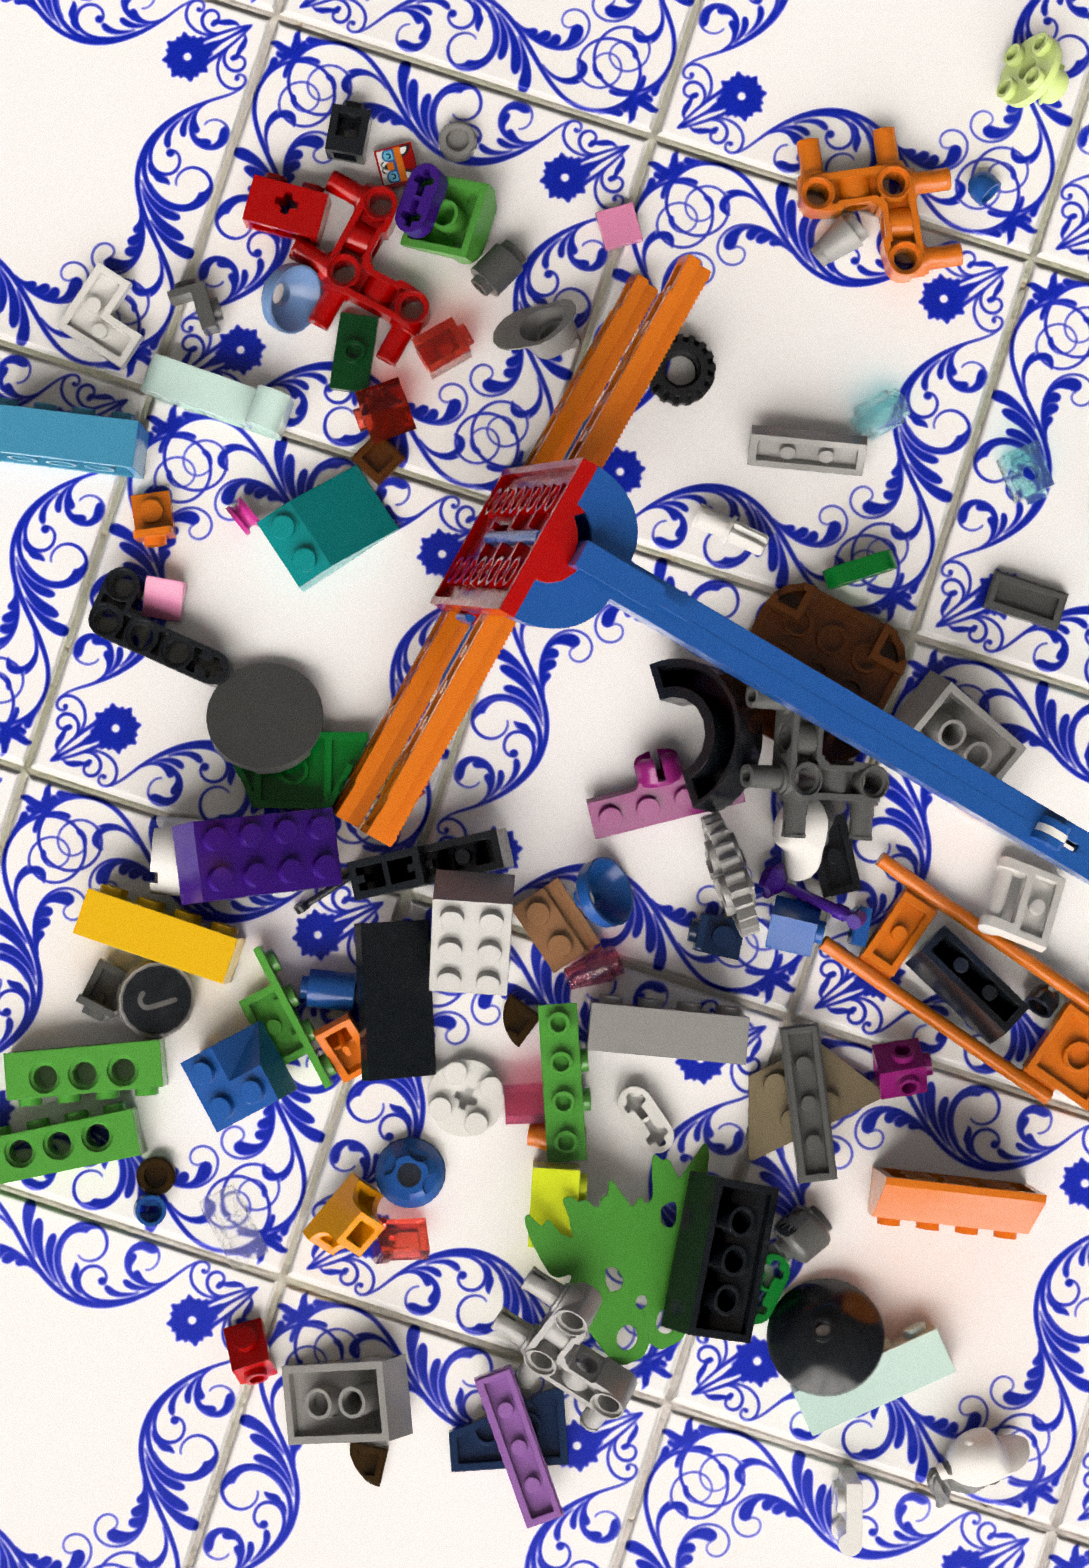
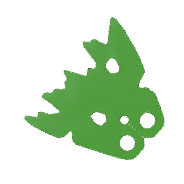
[524,1144,709,1365]

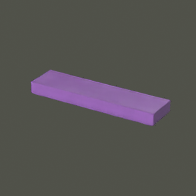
[474,1364,564,1529]

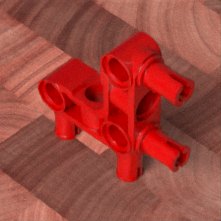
[289,170,431,367]

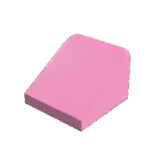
[142,575,187,623]

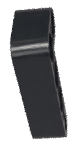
[88,567,234,688]

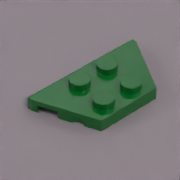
[233,731,369,809]

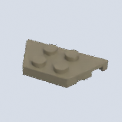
[747,1044,881,1162]

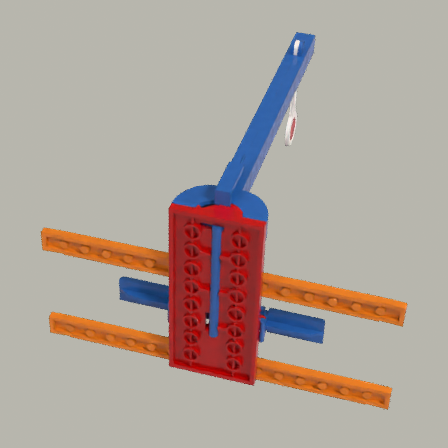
[333,254,1089,885]

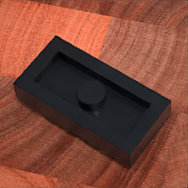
[817,814,862,898]

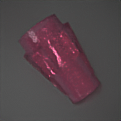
[564,945,625,990]

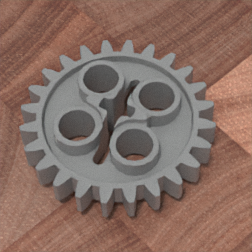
[700,811,760,938]

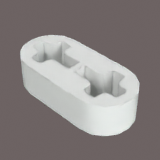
[617,1085,674,1153]

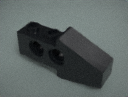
[347,828,514,901]

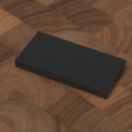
[354,920,436,1081]

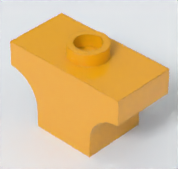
[302,1172,385,1257]

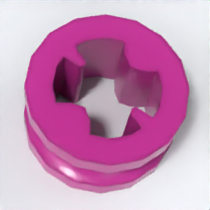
[225,497,260,536]

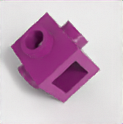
[872,1037,933,1100]

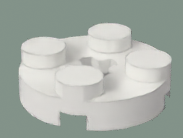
[427,1058,505,1137]

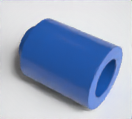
[300,968,357,1012]

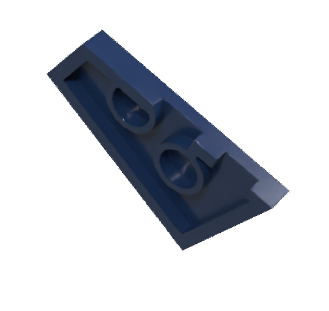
[449,1386,569,1472]

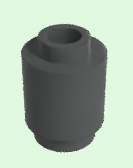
[470,239,527,297]

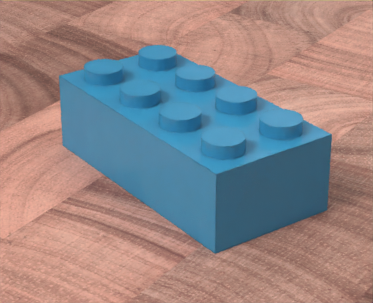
[0,397,149,479]

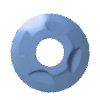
[261,263,322,334]

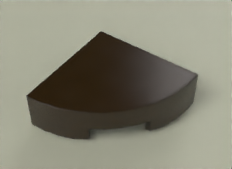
[503,993,539,1047]
[350,1442,389,1487]

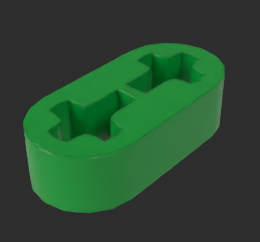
[822,549,898,590]
[754,1252,790,1324]

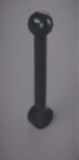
[293,873,351,914]

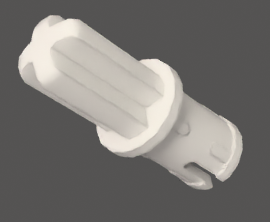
[692,503,769,555]

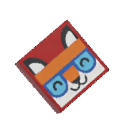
[374,142,417,189]

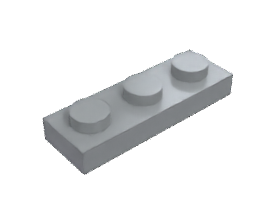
[747,425,868,476]

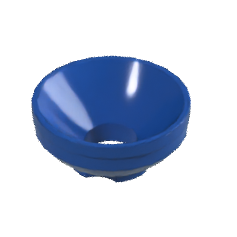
[573,857,633,928]
[375,1137,446,1208]

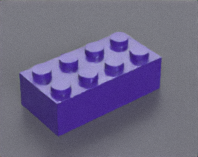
[172,807,343,905]

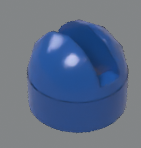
[968,171,1002,206]
[133,1194,166,1227]

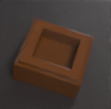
[351,431,406,487]

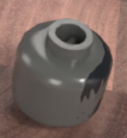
[773,1205,832,1263]

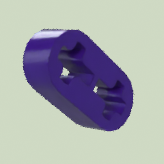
[395,163,448,239]

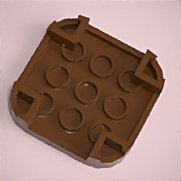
[738,582,907,763]

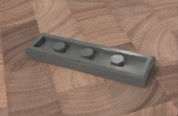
[778,1022,838,1184]

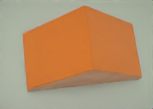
[313,1012,362,1083]

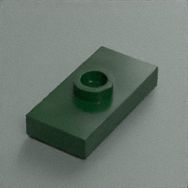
[329,312,379,395]

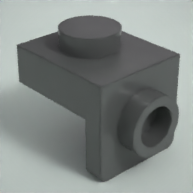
[167,279,224,337]
[76,958,128,1021]

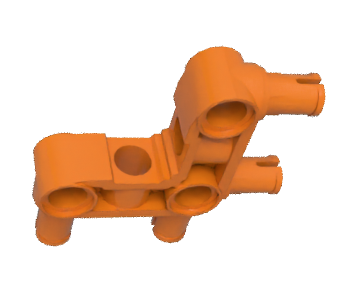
[796,127,963,283]

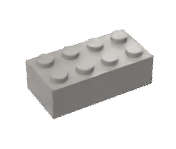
[586,994,750,1065]

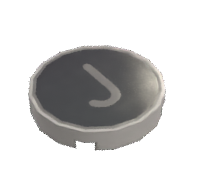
[116,960,195,1038]

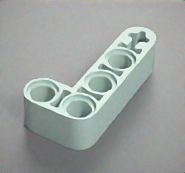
[140,353,294,441]

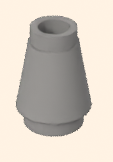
[810,212,869,267]

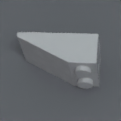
[893,670,1027,780]
[281,1354,413,1445]

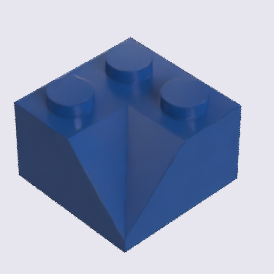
[180,1020,298,1132]

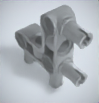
[491,1266,638,1432]

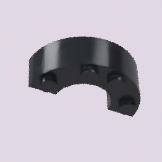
[649,658,763,813]

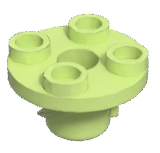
[996,32,1069,108]

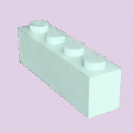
[790,1321,956,1436]

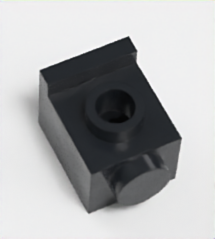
[325,101,373,165]

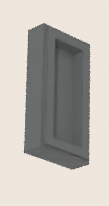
[982,570,1069,631]

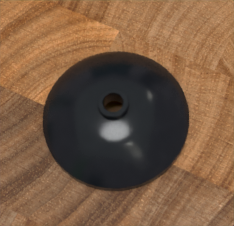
[766,1278,885,1397]

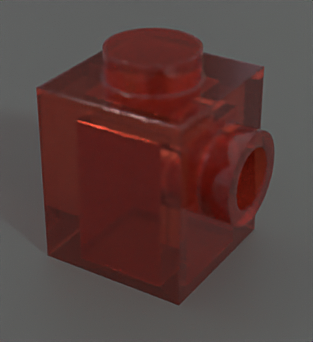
[411,317,474,380]
[353,377,417,444]

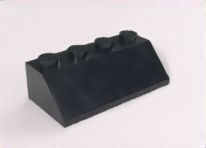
[661,1171,779,1344]

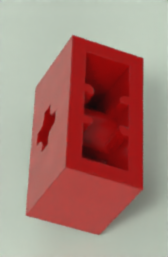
[242,172,332,247]

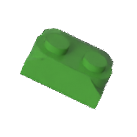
[400,176,497,264]

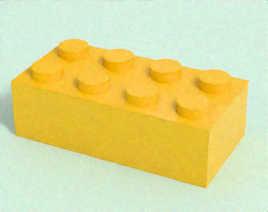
[73,883,246,984]

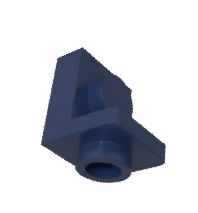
[687,912,743,960]

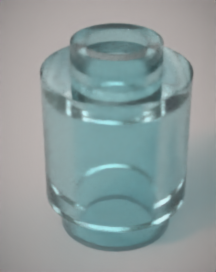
[850,388,911,441]

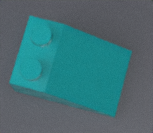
[257,465,399,592]

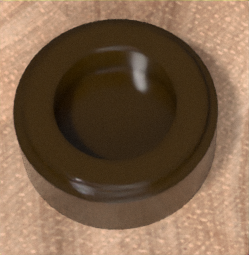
[136,1155,177,1196]

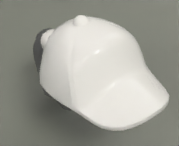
[772,800,835,881]
[926,1427,1030,1508]

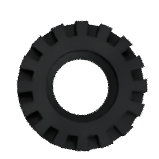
[649,334,716,407]

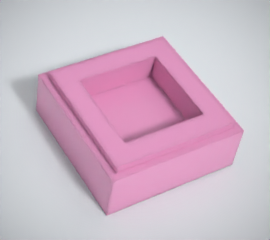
[595,202,643,252]

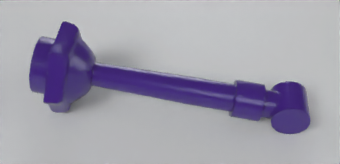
[759,862,867,930]

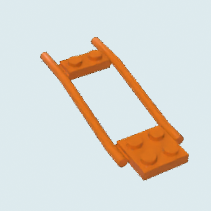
[818,852,1089,1111]

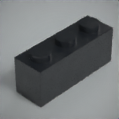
[905,925,1030,1045]

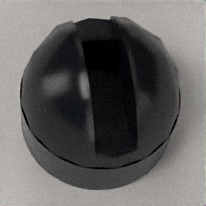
[1025,984,1060,1018]

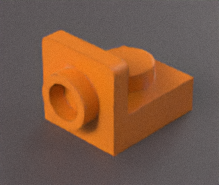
[131,490,177,548]

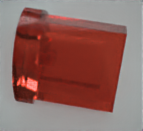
[373,1217,430,1264]

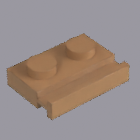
[513,878,600,973]

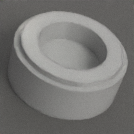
[439,121,477,163]

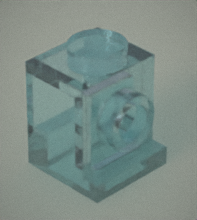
[996,440,1055,505]

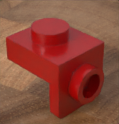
[223,1317,278,1385]

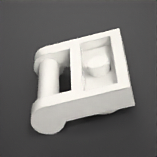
[977,856,1066,952]
[830,1468,863,1557]

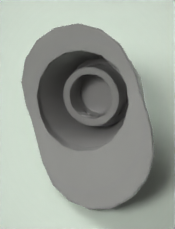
[493,299,581,360]

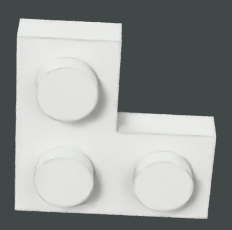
[56,262,144,370]

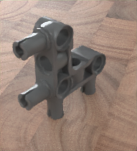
[740,686,890,841]

